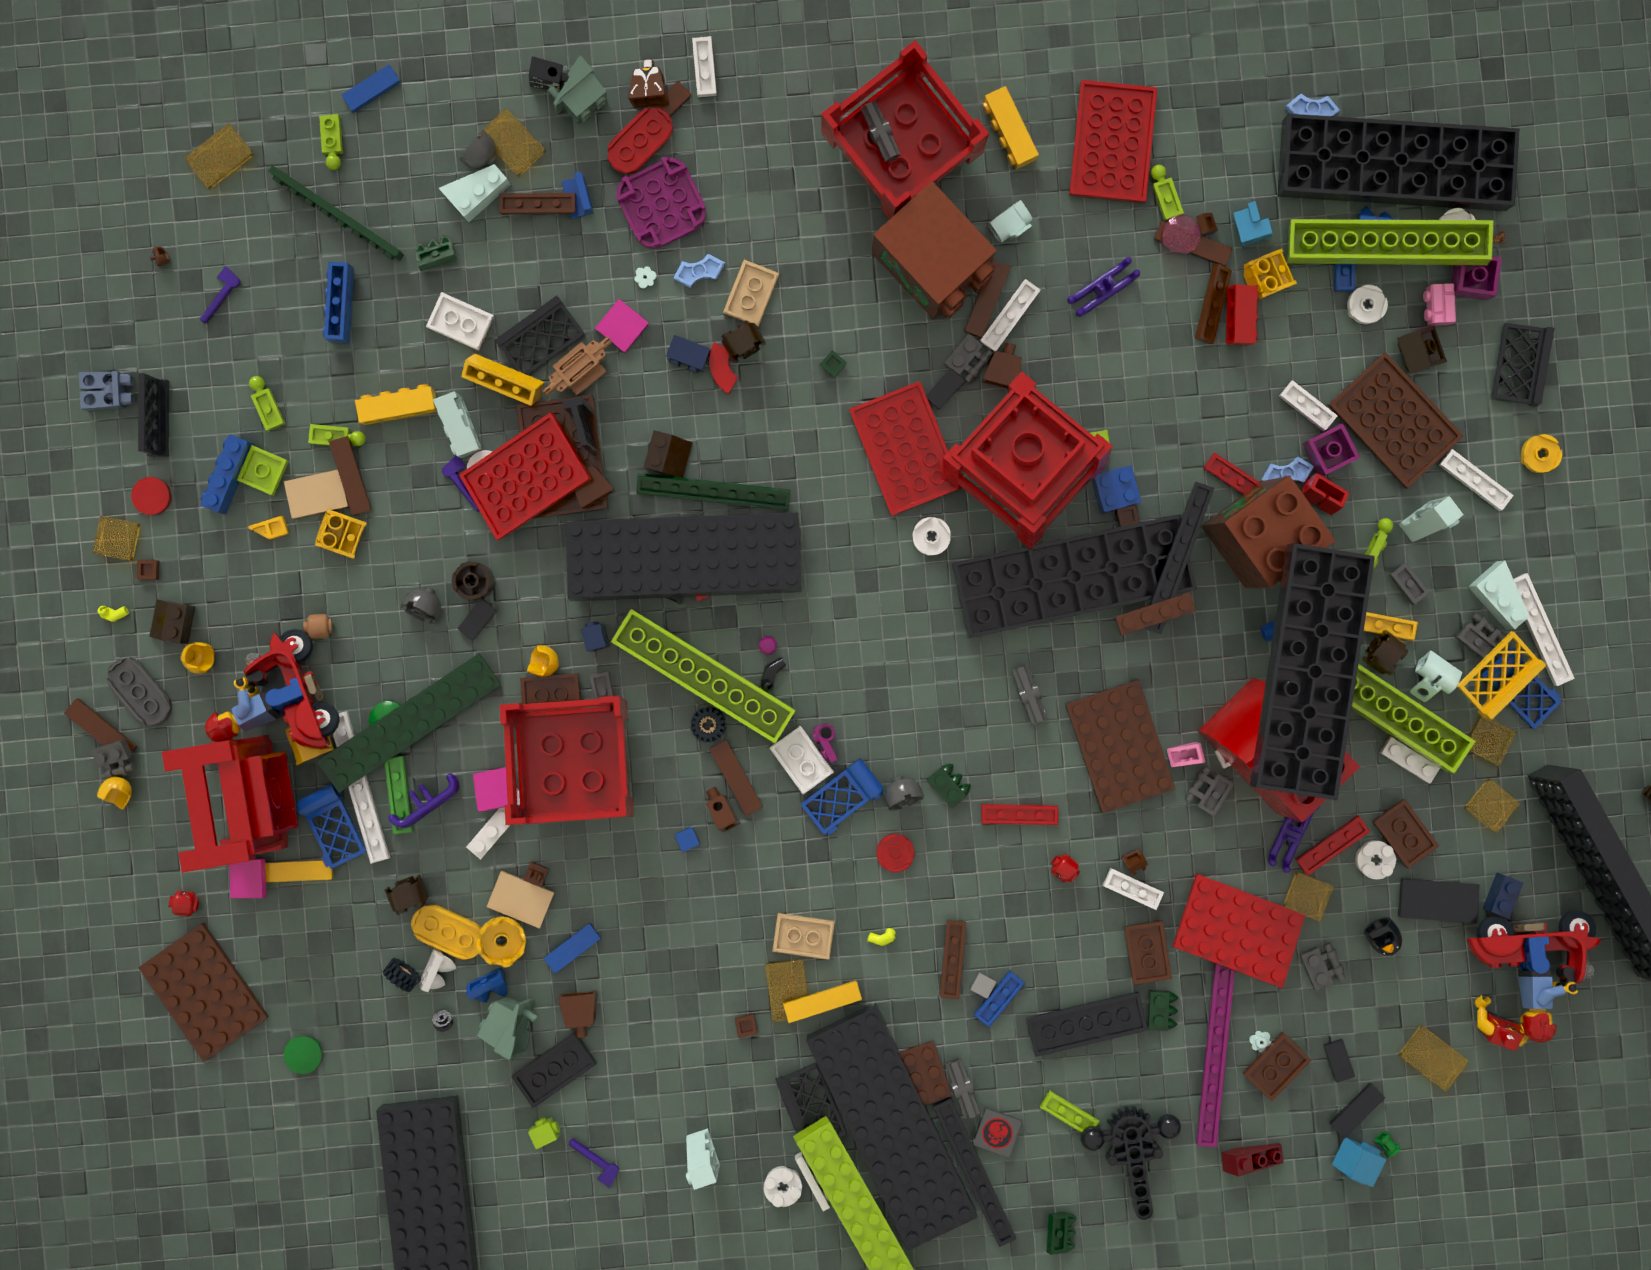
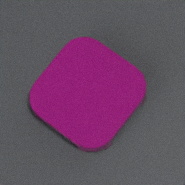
[616,157,707,249]

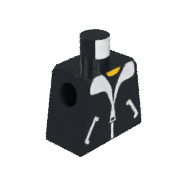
[528,56,569,91]

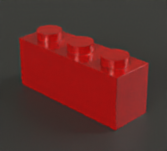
[1226,284,1259,346]

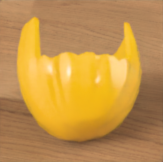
[181,642,215,674]
[527,645,559,677]
[97,777,132,810]

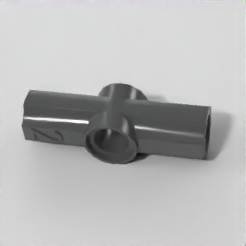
[860,101,901,163]
[1012,665,1047,724]
[945,1057,980,1119]

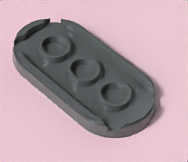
[107,658,172,726]

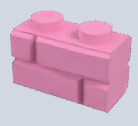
[1423,283,1456,326]

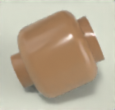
[303,614,332,639]

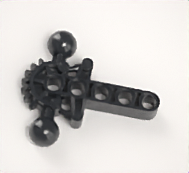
[1080,1106,1181,1220]

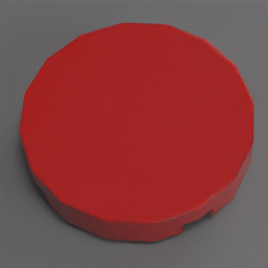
[131,477,172,515]
[876,834,915,872]

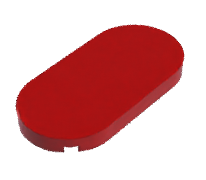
[607,107,673,174]

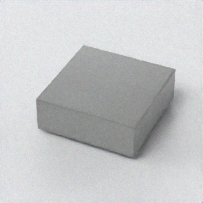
[970,972,996,999]

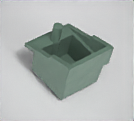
[548,56,607,124]
[477,997,538,1060]

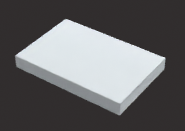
[426,292,495,351]
[770,725,834,794]

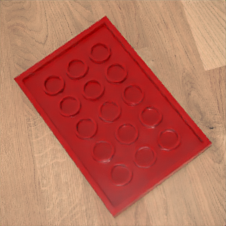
[1069,80,1158,203]
[849,381,962,516]
[459,412,592,540]
[1172,874,1305,988]

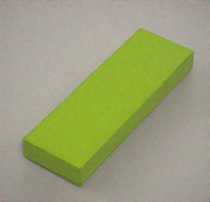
[1040,1090,1099,1133]

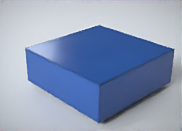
[675,826,700,852]

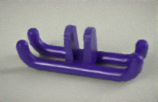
[1067,257,1140,317]
[388,773,459,828]
[1268,806,1320,873]

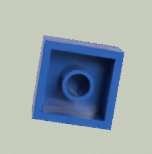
[1091,465,1141,514]

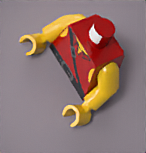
[1475,995,1528,1051]

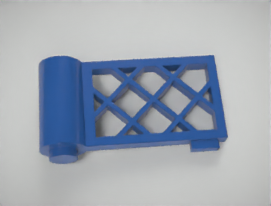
[1481,648,1561,729]
[800,758,884,835]
[296,784,367,869]

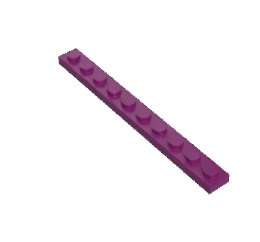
[1196,963,1235,1148]

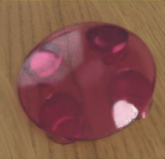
[1162,215,1201,254]

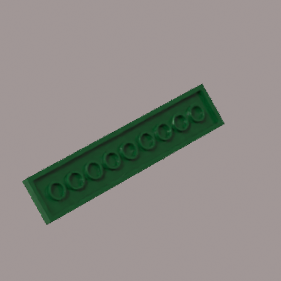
[316,653,501,793]

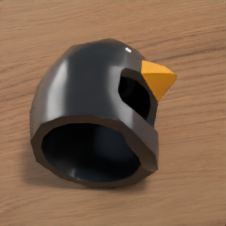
[1364,917,1402,956]

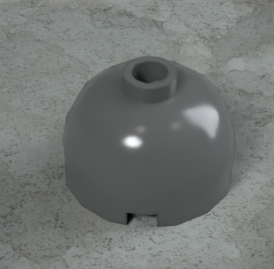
[459,130,496,170]
[401,588,441,623]
[885,776,924,811]

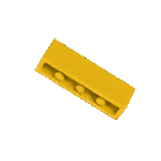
[982,86,1039,170]
[461,354,544,406]
[355,384,437,425]

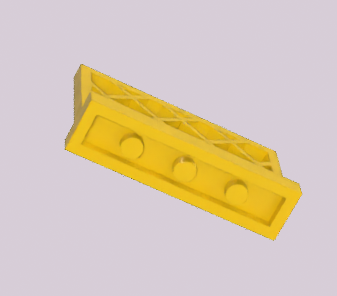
[1457,631,1546,720]

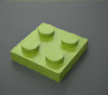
[237,445,289,496]

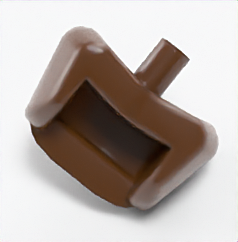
[150,247,169,267]

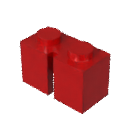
[1301,473,1350,515]

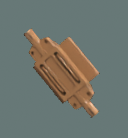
[542,336,613,397]

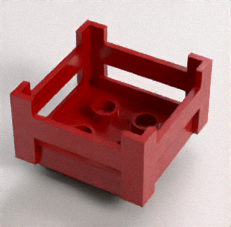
[821,40,989,220]
[943,371,1113,550]
[499,696,634,825]
[162,735,298,873]

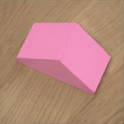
[1167,742,1205,767]

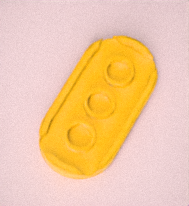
[411,904,481,960]

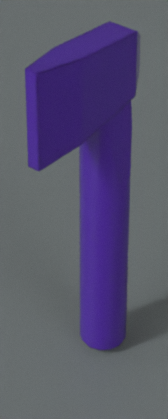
[200,266,240,323]
[442,455,480,512]
[568,1139,619,1188]

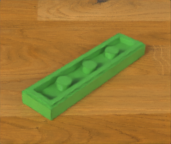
[384,756,414,835]

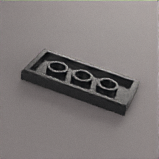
[1398,878,1480,923]
[511,1032,597,1108]

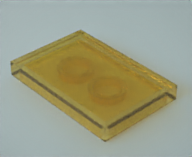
[479,108,546,177]
[184,123,254,190]
[765,959,811,1022]
[1398,1025,1469,1091]

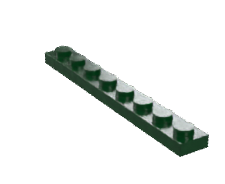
[268,165,404,261]
[636,473,791,510]

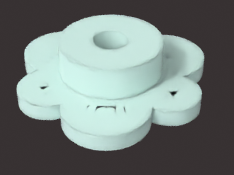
[634,267,656,289]
[1249,1031,1271,1053]

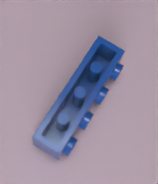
[323,262,354,344]
[200,434,255,514]

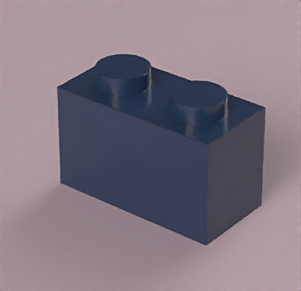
[666,335,711,374]
[581,621,610,652]
[1483,873,1523,919]

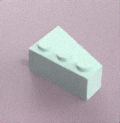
[439,164,511,222]
[433,391,482,458]
[1399,496,1464,542]
[1468,560,1529,630]
[686,1129,720,1190]

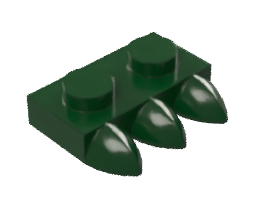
[415,235,457,271]
[927,764,971,809]
[1147,990,1179,1031]
[1046,1212,1077,1255]

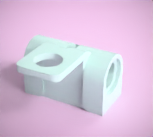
[986,200,1032,243]
[1410,650,1462,702]

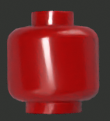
[1051,854,1080,883]
[168,890,199,916]

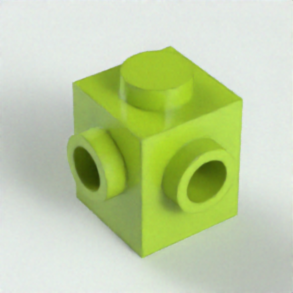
[528,1117,561,1149]

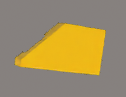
[248,516,289,540]

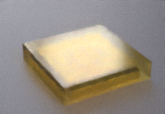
[92,516,141,561]
[1468,715,1517,766]
[1464,779,1521,833]
[1283,872,1334,922]

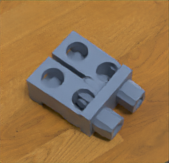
[79,371,135,412]

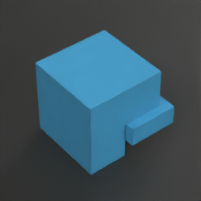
[1233,201,1272,248]
[1332,1137,1387,1187]

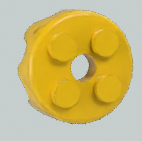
[477,917,526,968]

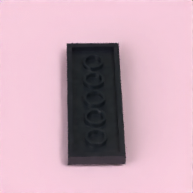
[1026,991,1148,1057]

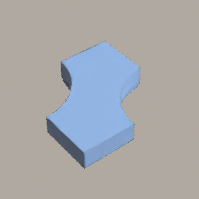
[1285,94,1340,116]
[673,254,725,288]
[1260,457,1314,483]

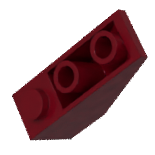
[1221,1143,1283,1177]

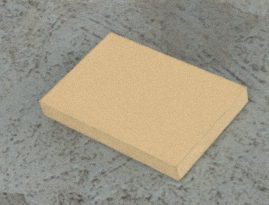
[723,260,780,328]
[284,470,349,519]
[487,871,555,929]
[772,913,835,960]

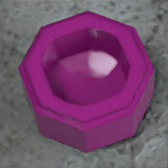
[758,636,777,655]

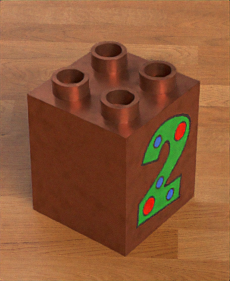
[872,181,997,320]
[1201,475,1336,588]

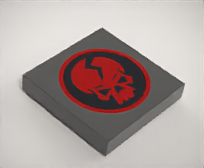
[973,1107,1022,1158]

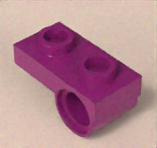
[812,724,838,763]

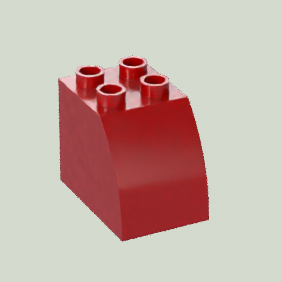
[1197,678,1360,822]

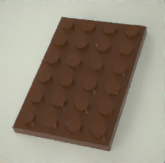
[1328,352,1464,489]
[516,394,608,519]
[1065,680,1175,813]
[138,923,269,1062]

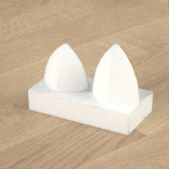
[418,949,457,992]

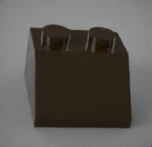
[1397,326,1447,374]
[644,430,693,478]
[149,599,196,644]

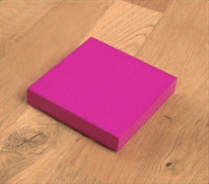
[595,299,649,353]
[473,767,508,812]
[229,859,267,898]

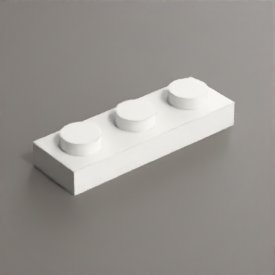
[692,36,717,97]
[1279,380,1337,432]
[1379,737,1440,784]
[1103,868,1164,910]
[795,1152,830,1211]

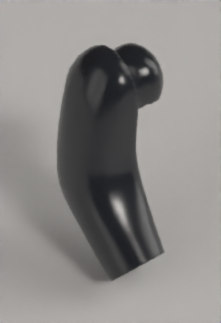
[760,657,786,692]

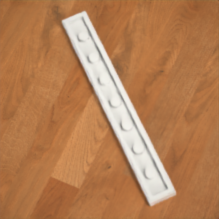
[333,711,391,864]

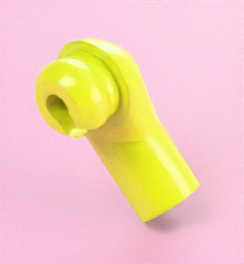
[97,606,129,622]
[867,928,896,946]

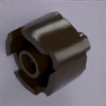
[721,320,766,363]
[452,561,494,600]
[1362,630,1409,675]
[384,874,429,915]

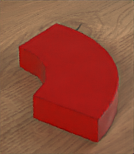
[709,342,738,395]

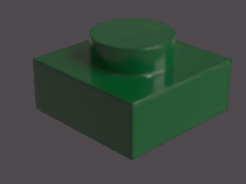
[820,350,847,378]

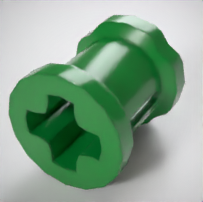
[1374,1131,1401,1158]

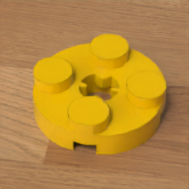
[1520,434,1562,473]

